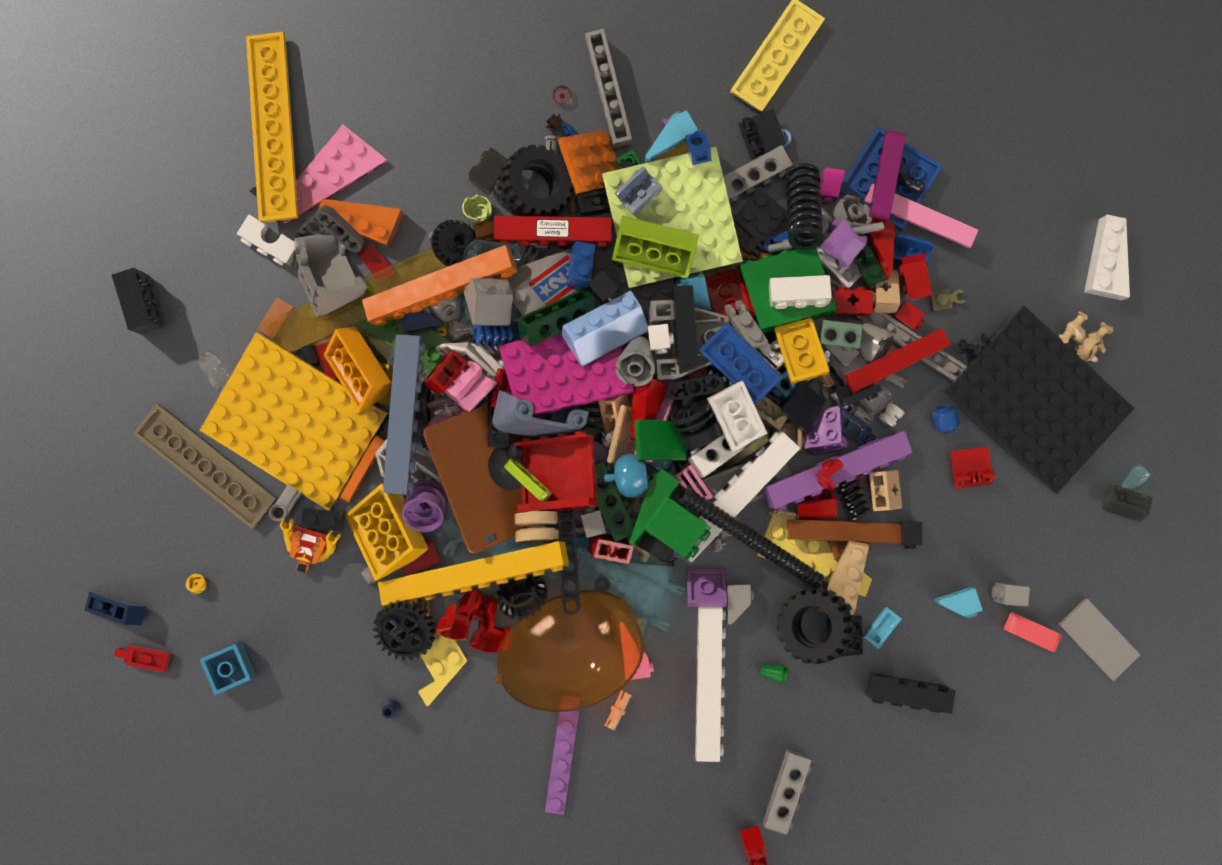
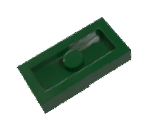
[854,245,886,287]

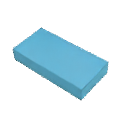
[862,607,902,649]

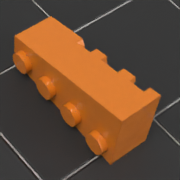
[318,199,404,248]

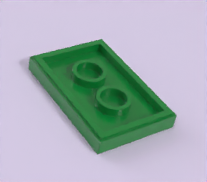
[635,420,687,461]

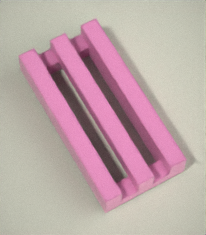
[675,464,713,500]

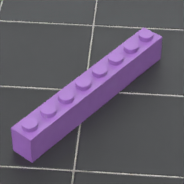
[762,431,912,511]

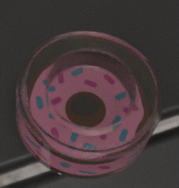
[553,85,572,106]

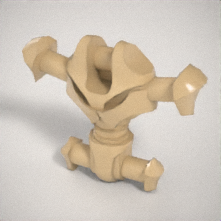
[1059,311,1114,363]

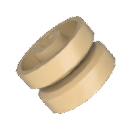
[515,511,559,543]

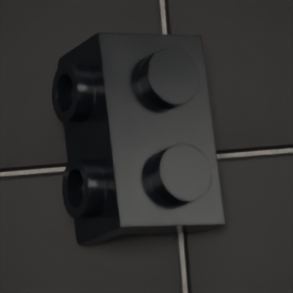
[835,384,883,408]

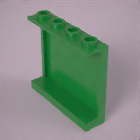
[739,248,836,334]

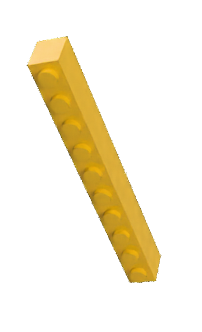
[378,541,569,606]

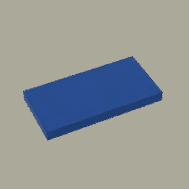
[699,322,784,405]

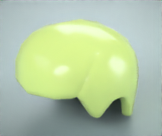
[462,195,493,224]

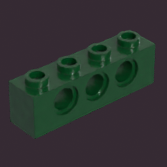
[517,289,596,347]
[595,459,636,542]

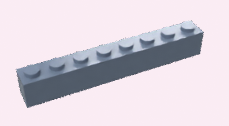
[383,334,425,495]

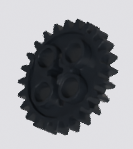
[372,599,436,661]

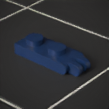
[840,407,876,445]

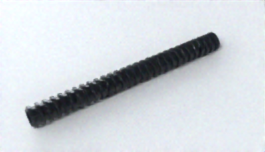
[678,487,824,589]

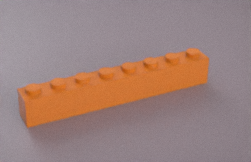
[362,245,517,326]

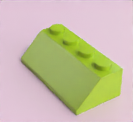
[612,215,699,279]

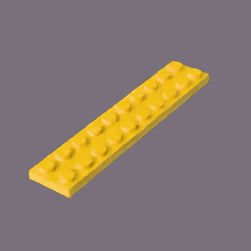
[246,32,299,223]

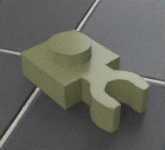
[929,289,965,312]

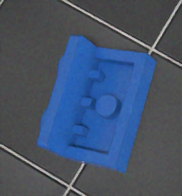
[893,233,934,267]

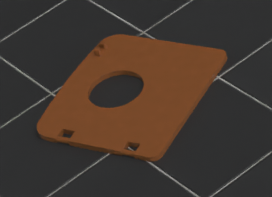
[423,404,563,554]

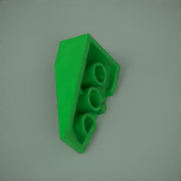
[629,468,682,547]

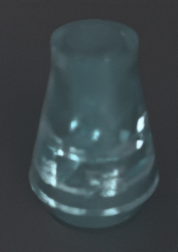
[1121,464,1151,493]

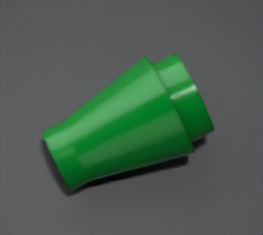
[760,664,789,684]

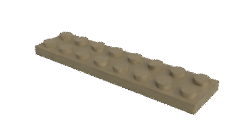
[132,403,277,529]

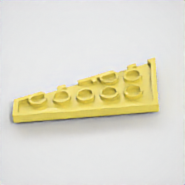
[757,508,872,597]

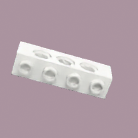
[688,432,756,478]

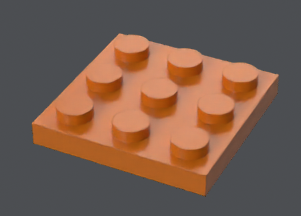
[557,130,620,195]

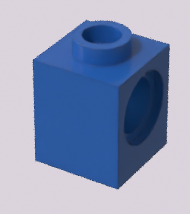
[685,131,712,166]

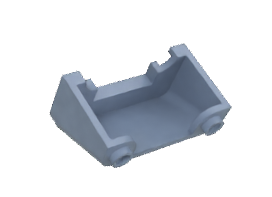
[492,390,589,438]

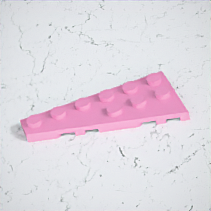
[281,124,388,225]

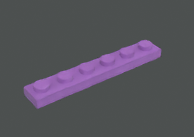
[545,695,581,815]

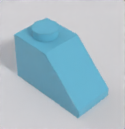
[934,587,983,618]

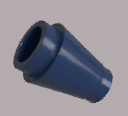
[382,699,401,719]

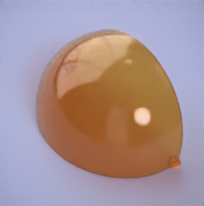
[494,590,644,712]

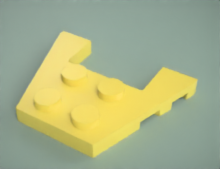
[395,633,468,706]

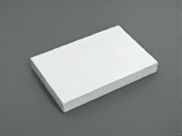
[707,381,768,452]

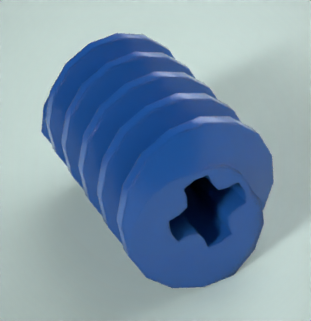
[472,324,516,347]

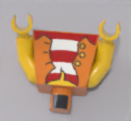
[280,518,341,573]

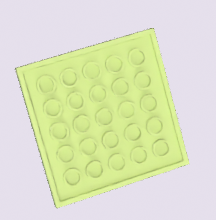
[602,147,742,288]

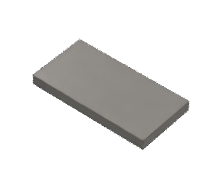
[1058,598,1141,681]

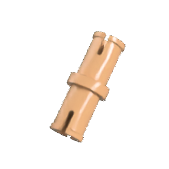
[604,690,632,731]

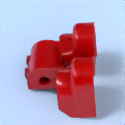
[436,589,512,654]

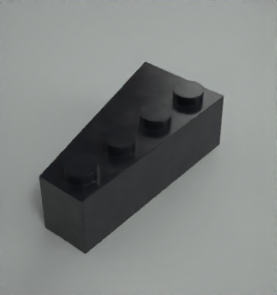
[867,673,956,714]

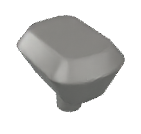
[712,537,726,552]

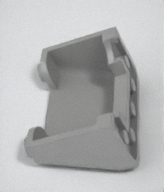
[294,230,367,317]

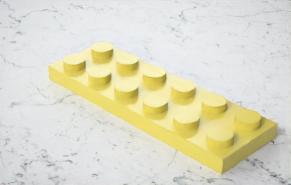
[730,0,825,113]

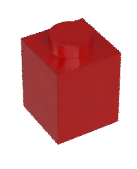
[892,301,925,330]

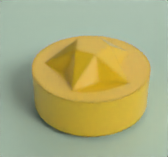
[186,574,207,594]

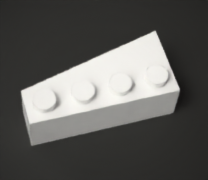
[1084,215,1130,300]

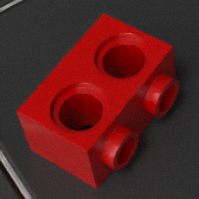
[423,350,468,395]

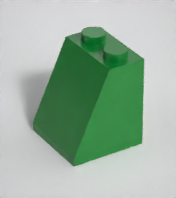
[643,496,712,559]

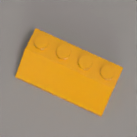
[324,326,392,412]

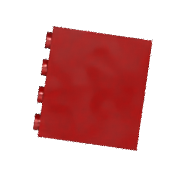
[514,431,597,513]

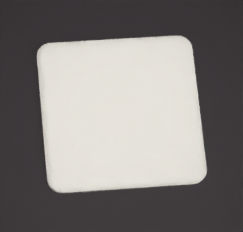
[775,464,791,480]

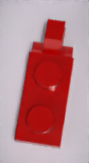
[114,645,171,672]

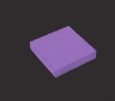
[687,569,727,607]

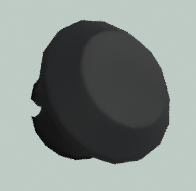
[506,444,523,460]

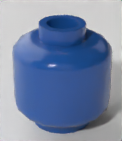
[932,404,960,434]

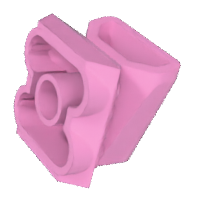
[444,361,497,412]

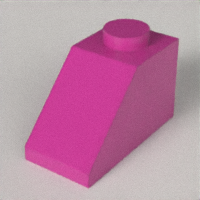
[820,168,845,203]

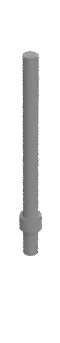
[768,222,884,253]

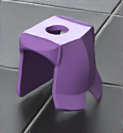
[818,218,867,268]

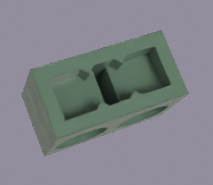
[819,320,863,352]

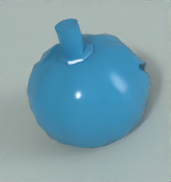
[604,453,648,498]

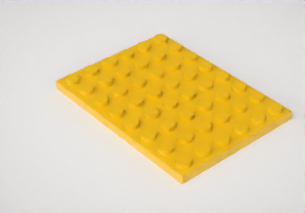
[200,332,388,510]

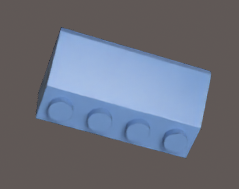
[562,290,648,367]

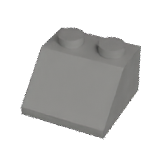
[464,278,513,325]

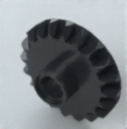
[431,219,480,267]

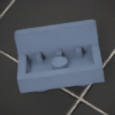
[615,166,663,216]

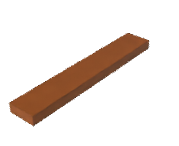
[787,519,902,544]

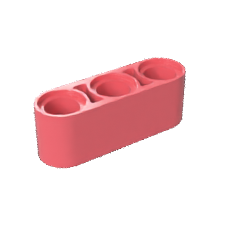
[1003,612,1062,653]

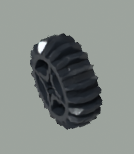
[496,573,548,621]

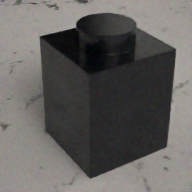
[899,521,922,549]

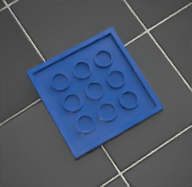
[839,127,943,231]

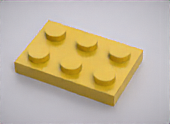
[774,318,830,384]

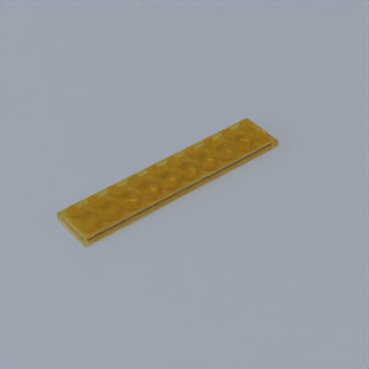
[264,247,448,353]

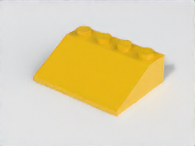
[345,483,429,581]

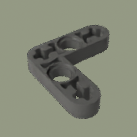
[295,206,365,252]

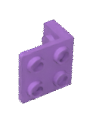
[804,406,850,456]

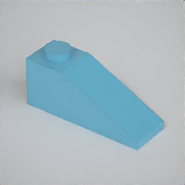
[645,110,698,163]

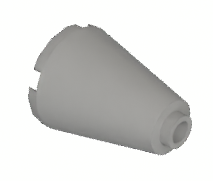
[841,317,894,363]
[615,336,655,386]

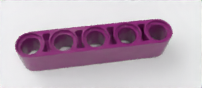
[869,130,906,221]

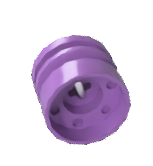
[402,480,447,532]

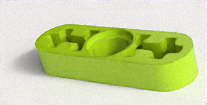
[504,458,552,502]

